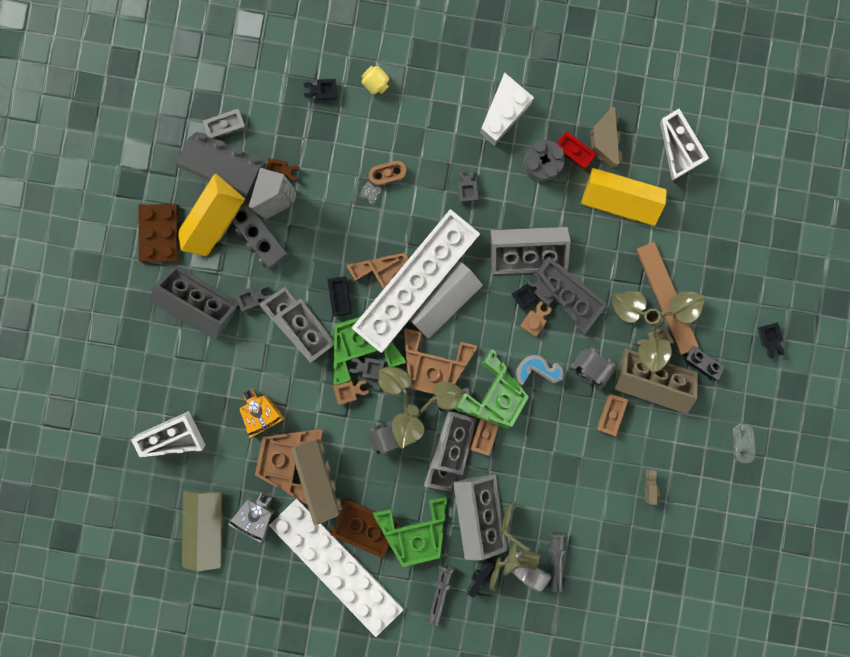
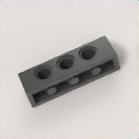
[232,193,289,269]

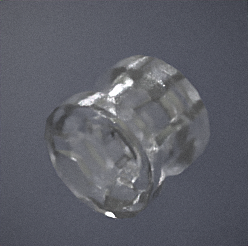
[359,181,382,205]

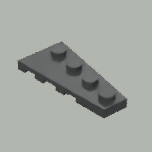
[536,257,608,335]

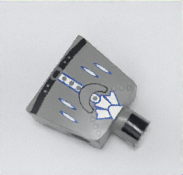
[228,492,274,543]

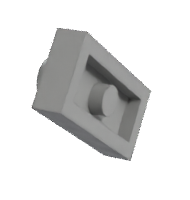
[203,109,246,139]

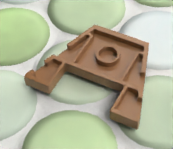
[347,253,409,289]
[404,328,477,395]
[255,429,323,504]

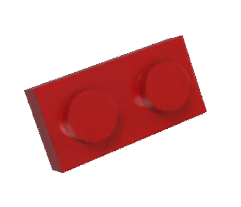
[556,131,597,170]

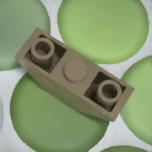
[590,107,622,168]

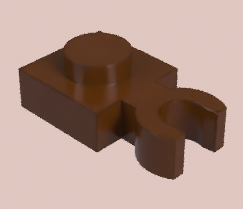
[266,158,300,181]

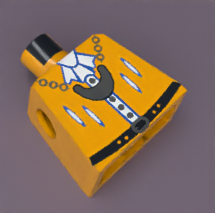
[240,389,285,438]

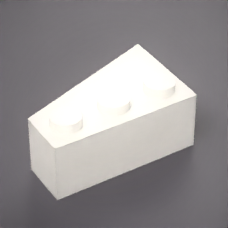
[480,73,534,146]
[660,109,709,181]
[131,411,205,457]

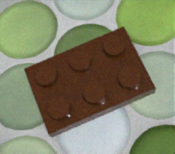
[138,204,179,262]
[330,498,399,558]

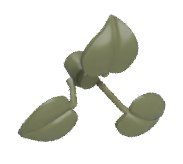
[612,291,705,373]
[378,367,465,449]
[490,502,540,591]

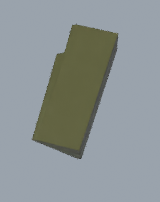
[182,490,223,572]

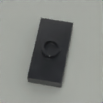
[327,276,352,317]
[467,558,494,598]

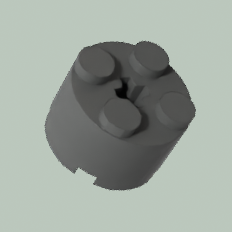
[524,140,564,183]
[569,347,616,390]
[368,420,399,455]

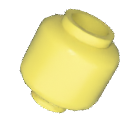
[361,65,389,95]

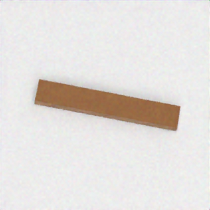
[635,242,699,355]

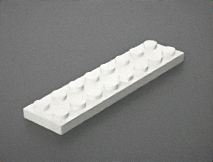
[352,209,480,353]
[269,498,404,637]

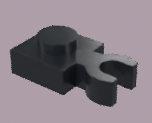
[304,79,337,100]
[757,322,784,358]

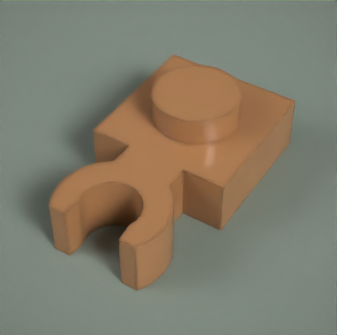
[520,301,551,337]
[333,380,369,405]

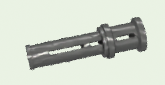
[548,531,566,592]
[427,564,456,626]

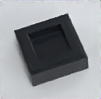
[511,283,538,310]

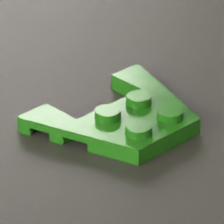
[334,317,406,386]
[454,349,529,429]
[373,496,447,567]

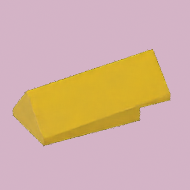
[581,168,667,226]
[178,174,245,256]

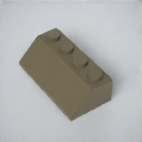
[614,348,698,414]
[291,439,342,526]

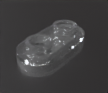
[732,424,755,463]

